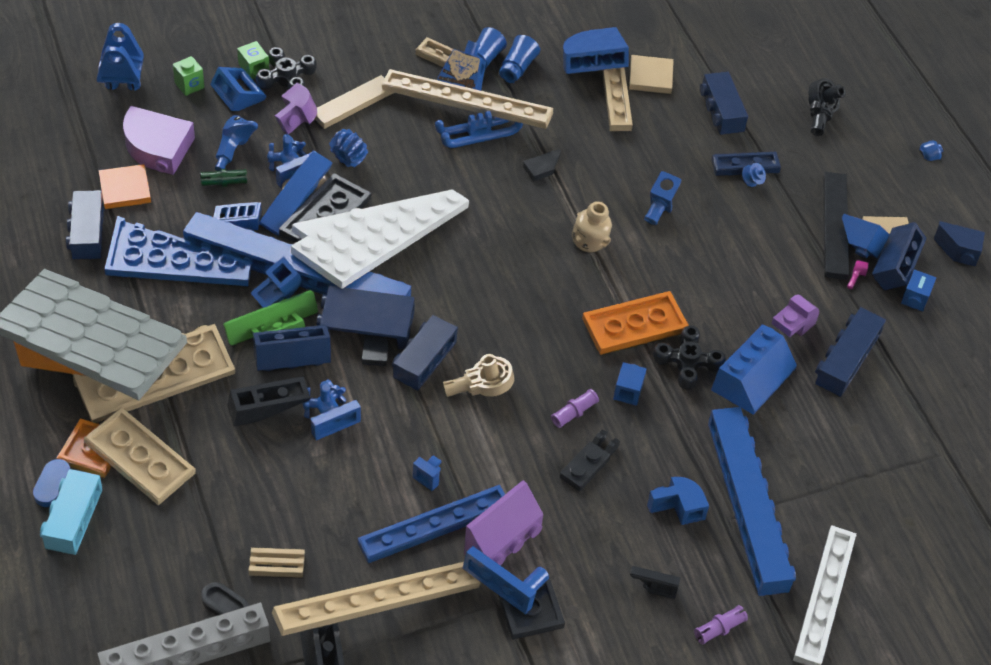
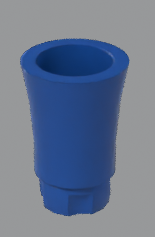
[476,27,507,69]
[499,35,540,83]

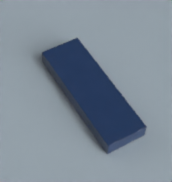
[711,152,781,176]

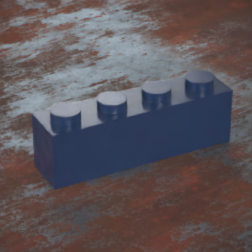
[815,307,886,397]

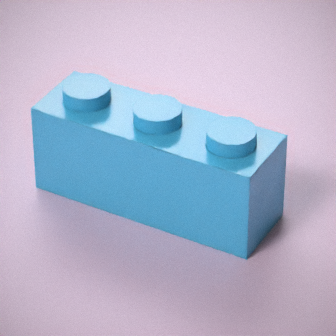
[40,469,103,555]

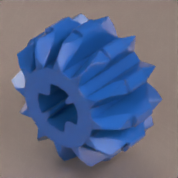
[329,129,368,167]

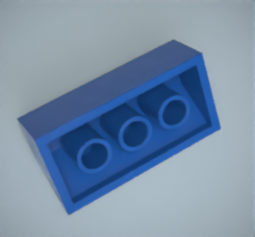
[711,324,797,415]

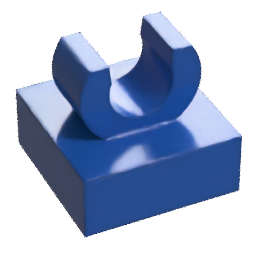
[413,455,442,491]

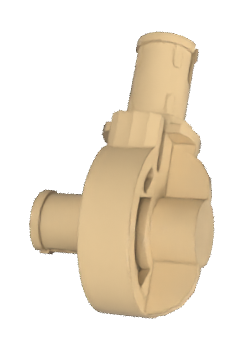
[443,354,514,397]

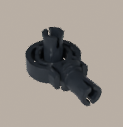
[808,78,846,136]

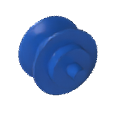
[742,163,766,187]

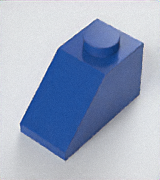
[842,214,890,259]

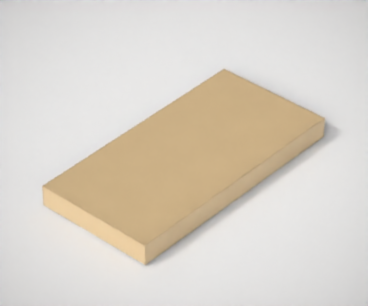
[84,407,196,505]

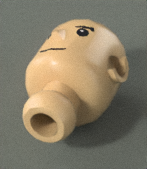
[572,202,612,252]

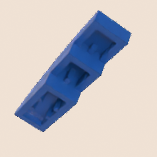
[259,150,332,236]

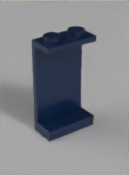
[317,286,415,350]

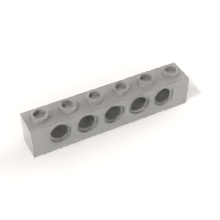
[98,602,270,665]

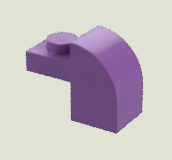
[275,83,317,134]
[771,295,819,337]

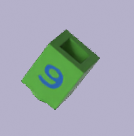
[237,41,269,79]
[173,56,205,96]

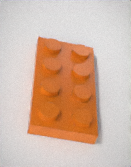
[582,291,689,355]

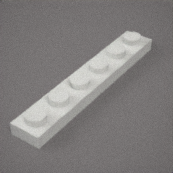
[793,525,856,665]

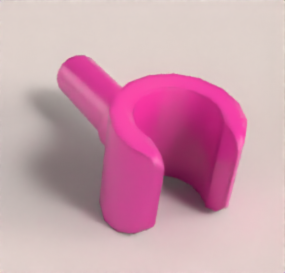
[847,261,868,289]

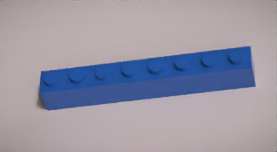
[708,407,796,596]

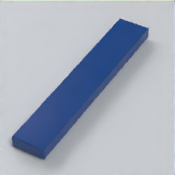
[358,485,505,564]

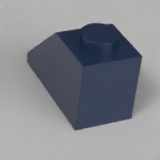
[934,221,985,267]

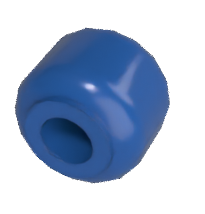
[919,140,943,161]

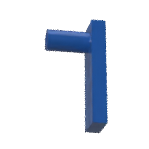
[462,546,549,614]

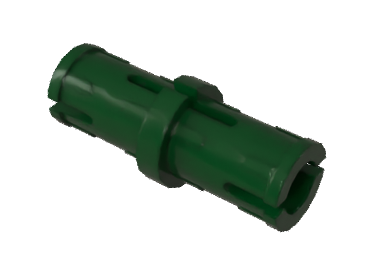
[200,169,247,187]

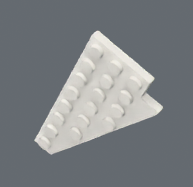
[291,190,469,289]

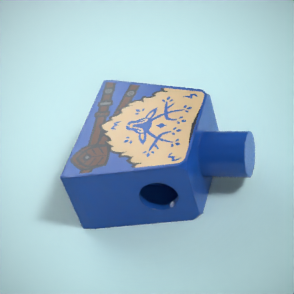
[437,40,486,91]

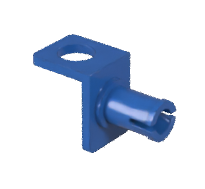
[644,171,681,225]

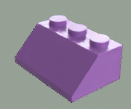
[464,481,543,566]

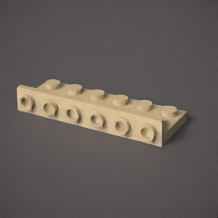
[73,324,235,423]

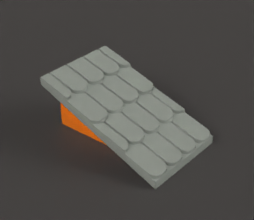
[0,269,188,401]

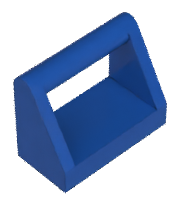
[210,67,266,111]

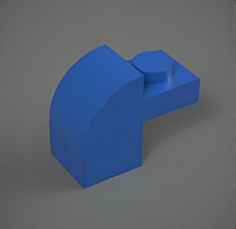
[251,256,302,308]
[647,477,709,525]

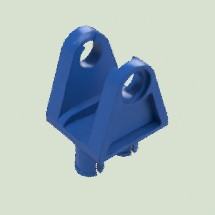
[97,23,144,90]

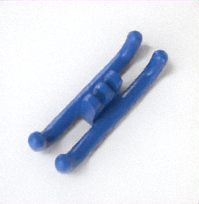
[435,111,523,148]

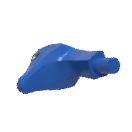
[215,116,258,171]

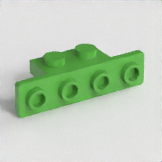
[223,290,318,345]

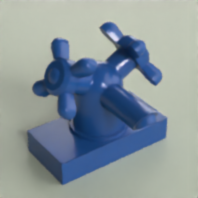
[267,134,316,189]
[302,379,361,440]

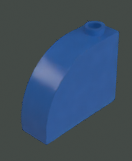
[563,27,629,74]

